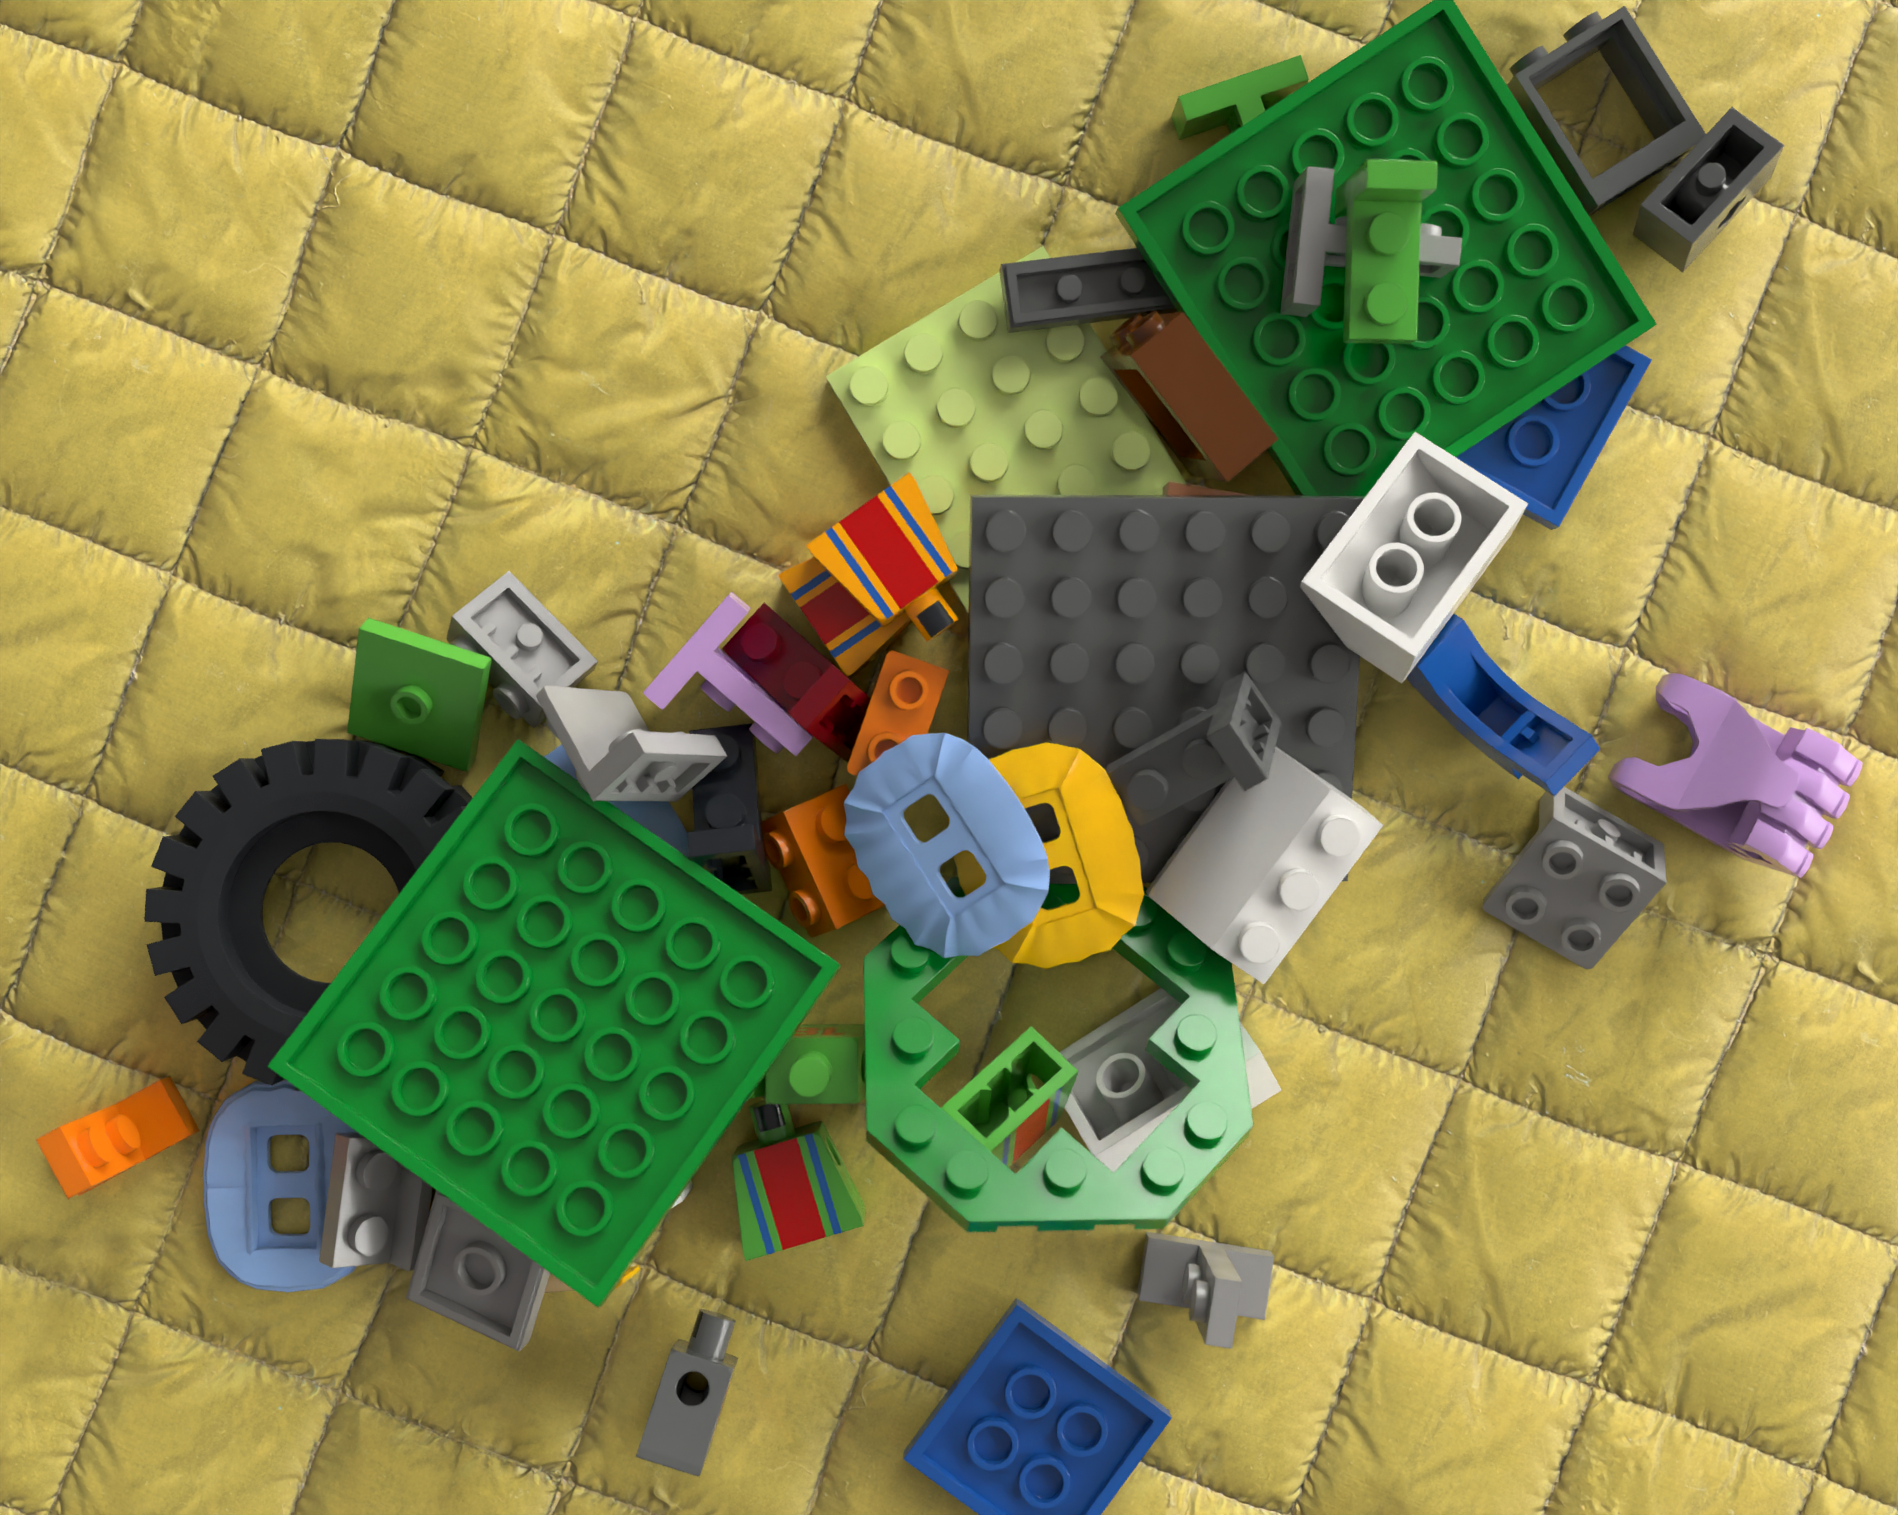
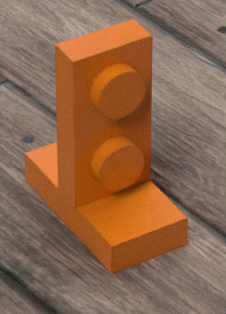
[36,1076,200,1199]

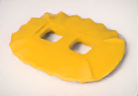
[948,742,1144,969]

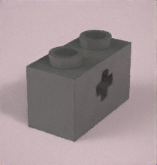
[1633,107,1784,273]

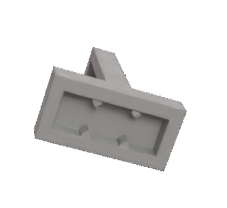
[1280,166,1462,317]
[1137,1232,1274,1349]

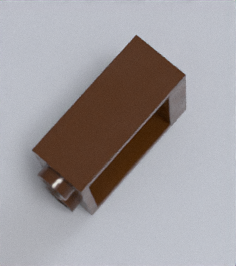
[1100,311,1278,482]

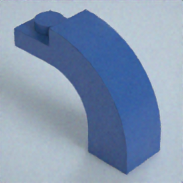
[1406,613,1600,796]

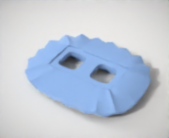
[844,733,1050,958]
[203,1080,357,1292]

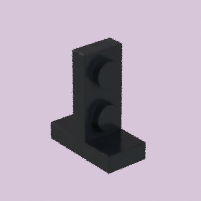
[688,723,772,895]

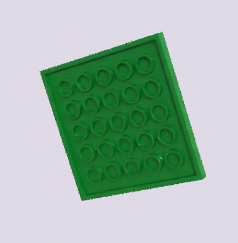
[1115,0,1657,497]
[267,739,841,1308]

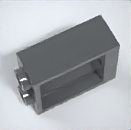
[1507,6,1706,216]

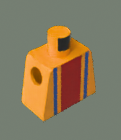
[806,472,959,642]
[778,557,912,680]

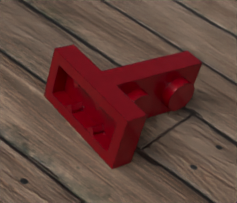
[722,602,870,763]

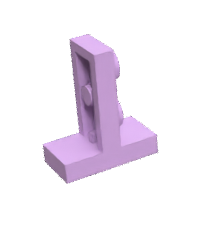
[643,591,813,756]

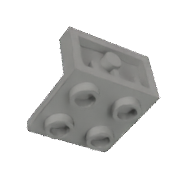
[536,685,727,802]
[1483,787,1667,969]

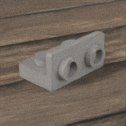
[446,571,598,728]
[319,1132,432,1271]

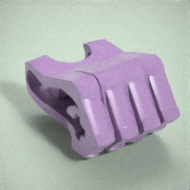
[1608,673,1863,878]

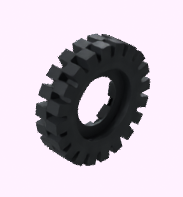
[144,739,473,1091]

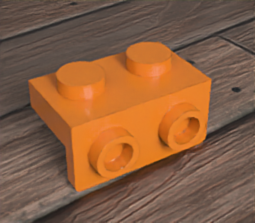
[762,784,885,938]

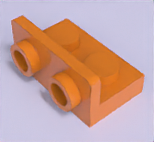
[847,651,950,776]

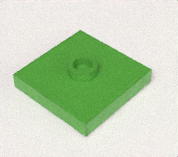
[347,618,492,772]

